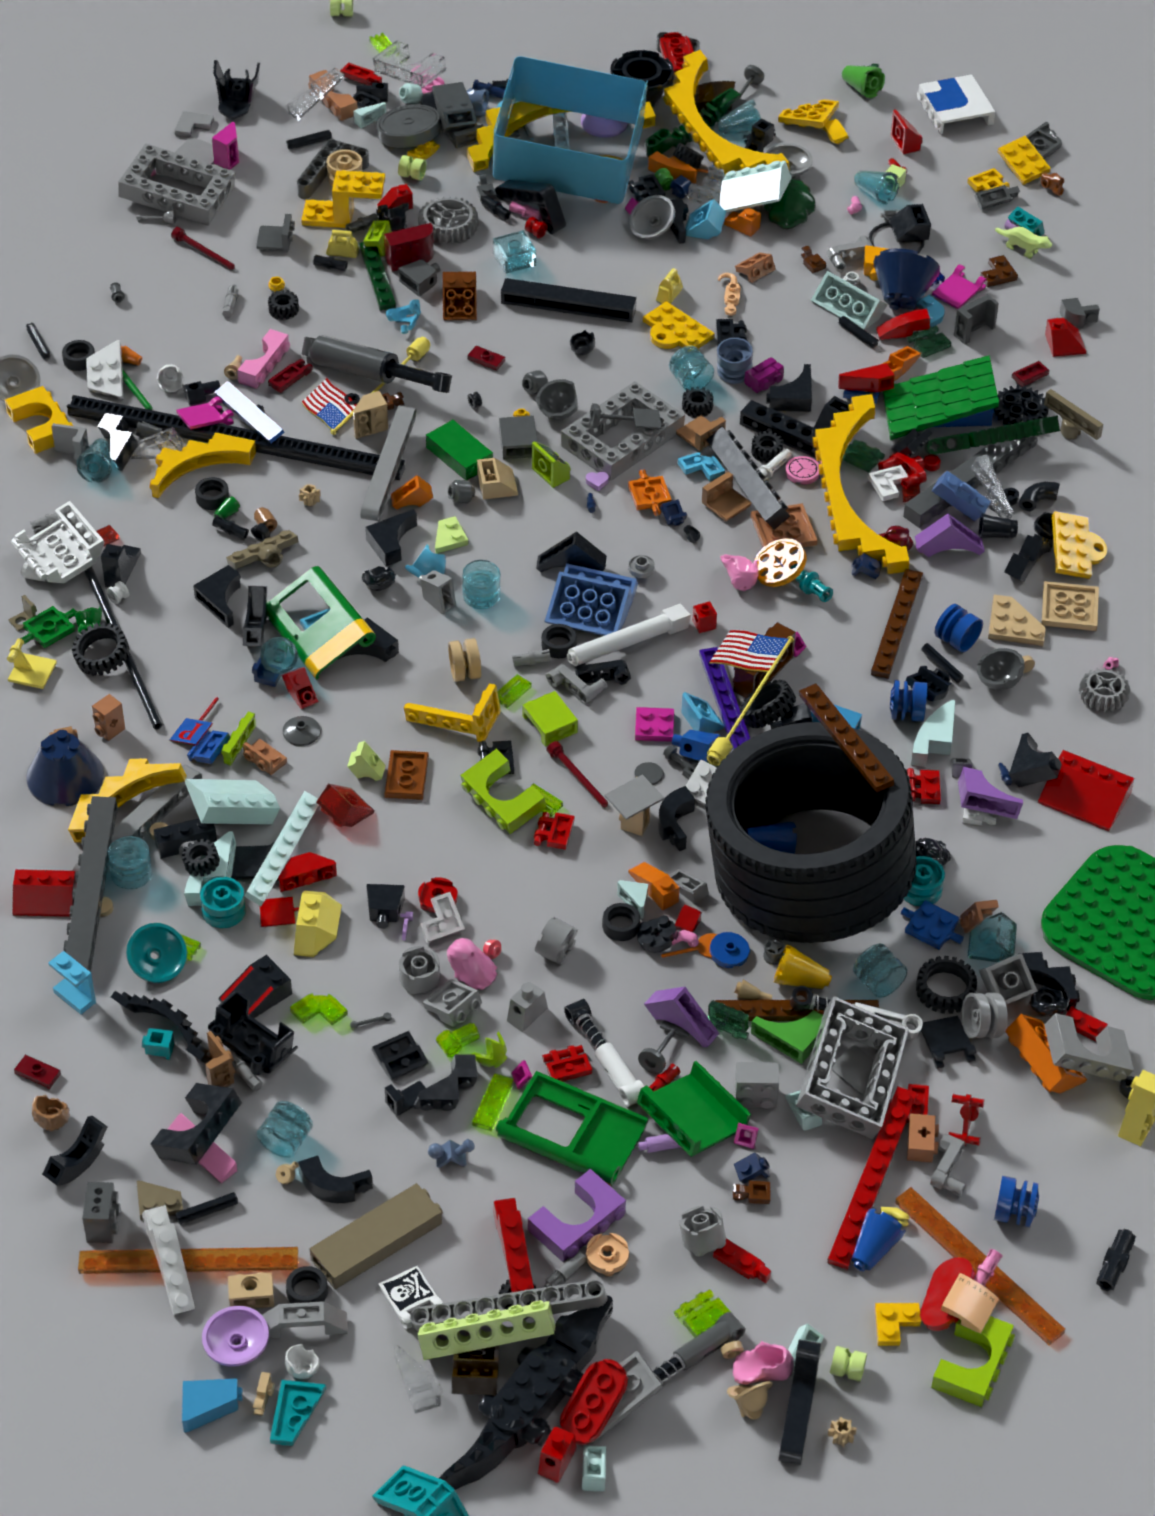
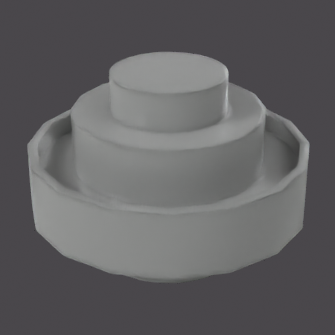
[628,555,655,578]

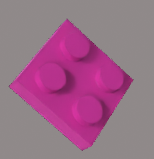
[635,707,674,742]

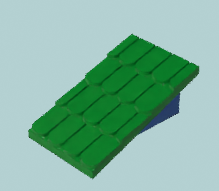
[882,355,999,440]

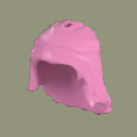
[720,554,758,591]
[447,938,497,990]
[733,1341,794,1385]

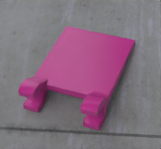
[932,264,986,309]
[176,396,234,429]

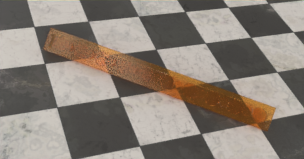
[895,1187,1065,1345]
[78,1247,299,1274]

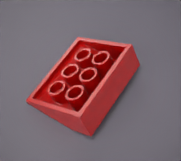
[1038,750,1135,831]

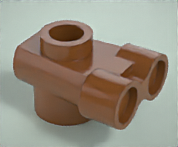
[1041,173,1064,196]

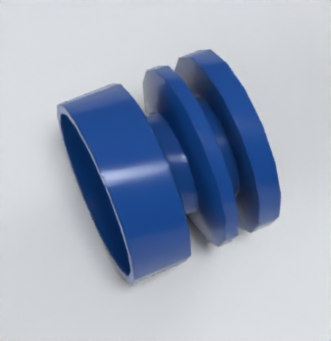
[934,603,983,653]
[889,680,927,722]
[994,1176,1040,1228]

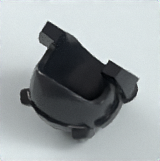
[376,203,409,231]

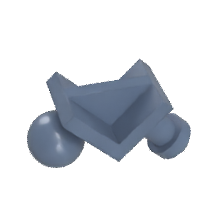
[428,1139,475,1168]

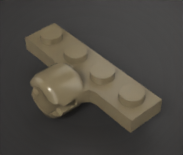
[1044,389,1104,440]
[226,530,299,570]

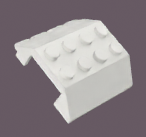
[11,501,105,583]

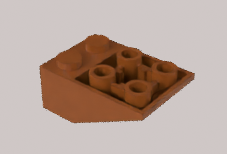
[443,272,477,320]

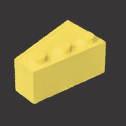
[1118,1070,1155,1146]

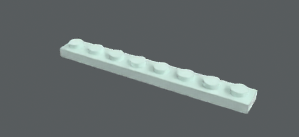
[244,791,321,906]

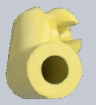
[880,1207,910,1227]

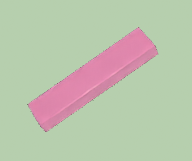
[168,1113,237,1183]

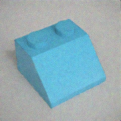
[685,199,726,240]

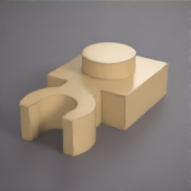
[253,1372,275,1416]

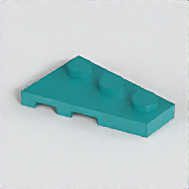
[270,1380,326,1446]

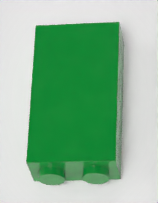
[426,420,493,480]

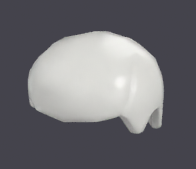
[157,364,184,393]
[285,1344,319,1379]

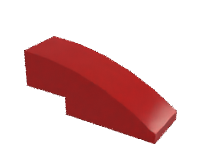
[876,309,930,340]

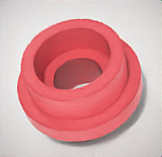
[483,939,501,959]

